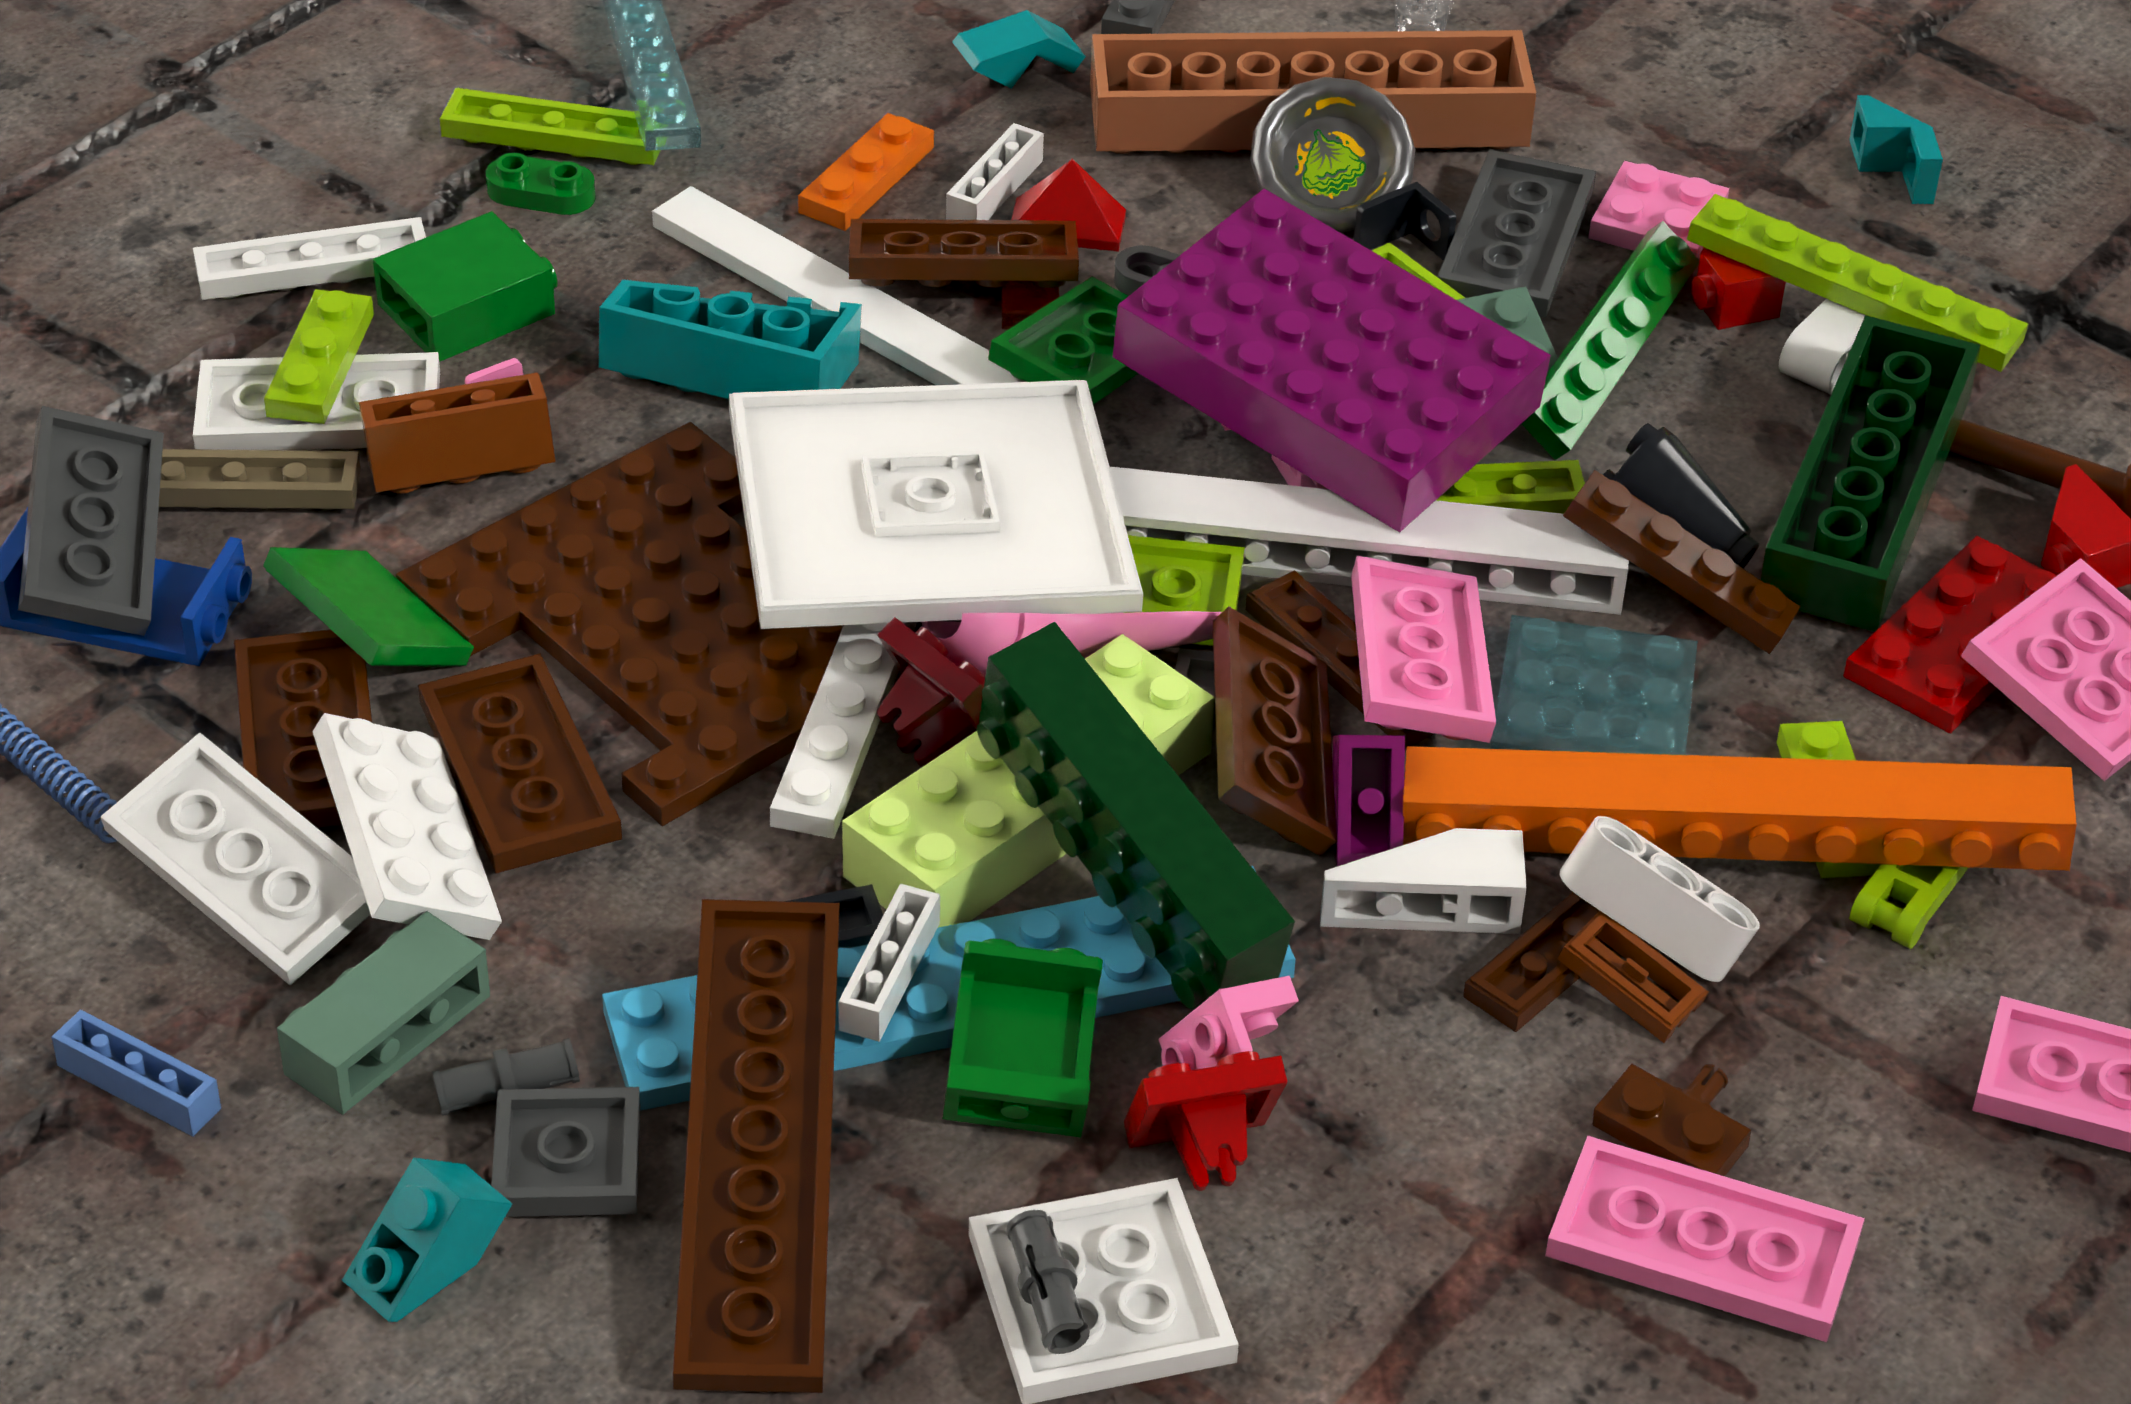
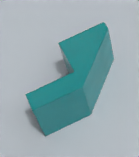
[952,10,1086,89]
[1849,95,1943,204]

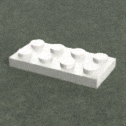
[193,352,440,450]
[312,713,502,940]
[101,733,370,986]

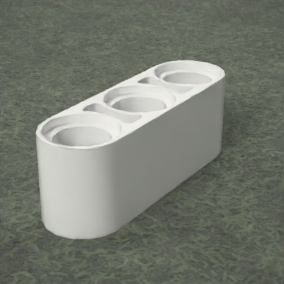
[1779,299,1865,395]
[1559,816,1759,982]

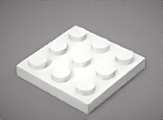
[969,1178,1239,1404]

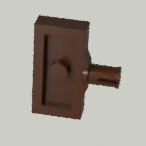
[1592,1064,1751,1176]

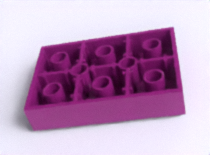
[1112,189,1551,533]

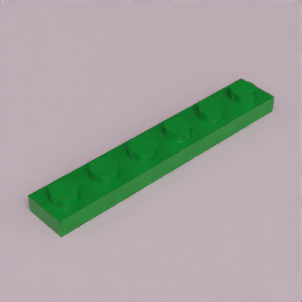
[1522,221,1699,460]

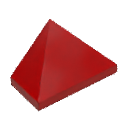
[1011,159,1126,252]

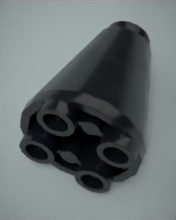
[1603,423,1760,569]

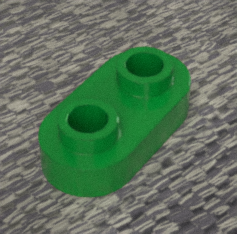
[486,153,596,215]

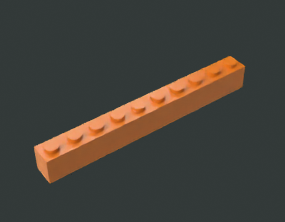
[1403,746,2077,871]

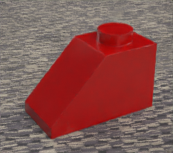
[1691,247,1786,330]
[2041,464,2131,588]

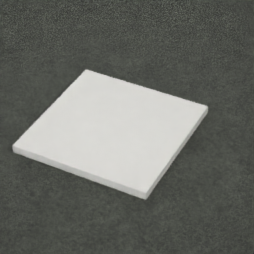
[729,380,1143,629]

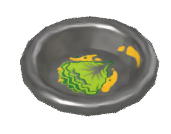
[1250,77,1415,233]

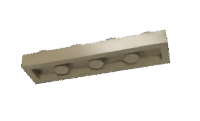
[159,449,361,510]

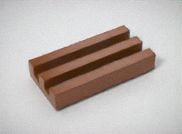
[1558,911,1709,1043]

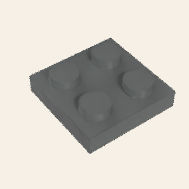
[491,1087,641,1217]

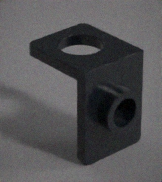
[1354,182,1456,260]

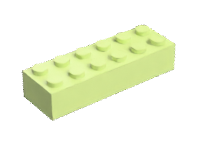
[842,634,1215,928]

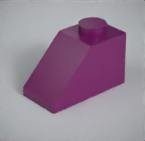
[1332,735,1405,866]

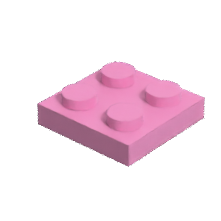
[1589,161,1730,259]

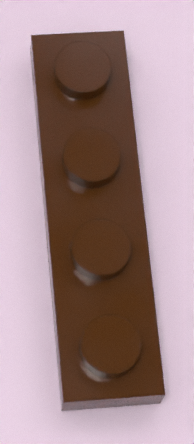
[1563,470,1800,654]

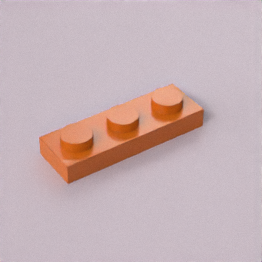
[798,113,934,231]

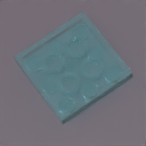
[1490,615,1698,755]

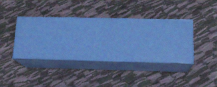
[52,1009,221,1137]

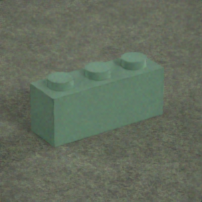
[277,911,490,1115]

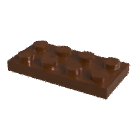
[849,219,1079,288]
[1213,606,1337,856]
[234,629,372,828]
[418,653,622,874]

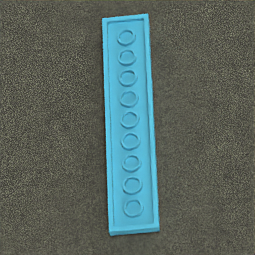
[602,866,1296,1111]

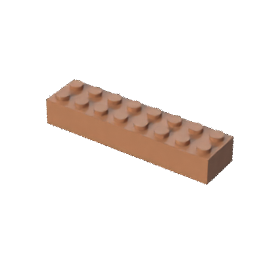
[1090,30,1536,154]

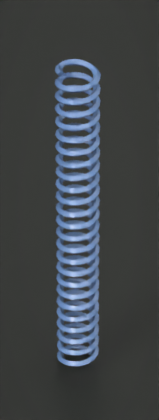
[0,704,117,843]

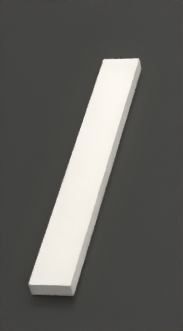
[652,186,1027,385]

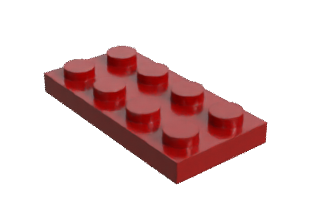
[1843,536,2057,734]

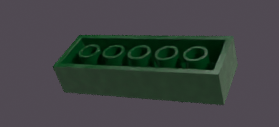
[1761,315,1981,632]
[977,622,1295,1009]

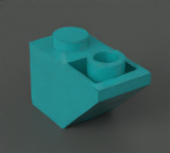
[342,1157,512,1322]

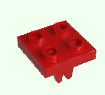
[1124,1051,1288,1191]

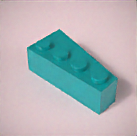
[599,280,862,399]

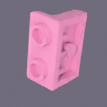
[1158,975,1299,1070]

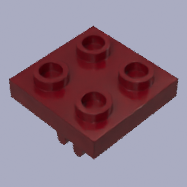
[877,617,985,767]

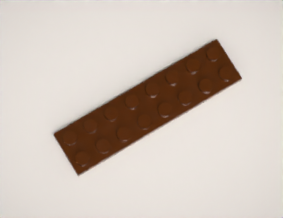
[673,899,840,1393]

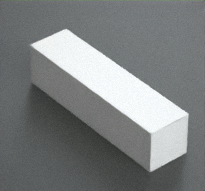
[946,123,1044,220]
[838,884,940,1042]

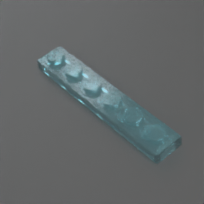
[603,0,701,151]

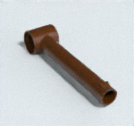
[1949,420,2131,519]

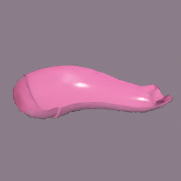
[922,611,1222,676]

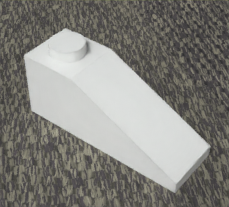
[1320,828,1527,934]

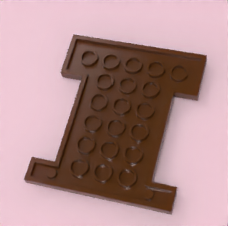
[396,422,922,826]

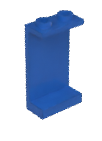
[0,507,252,666]

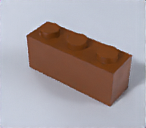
[359,372,556,493]

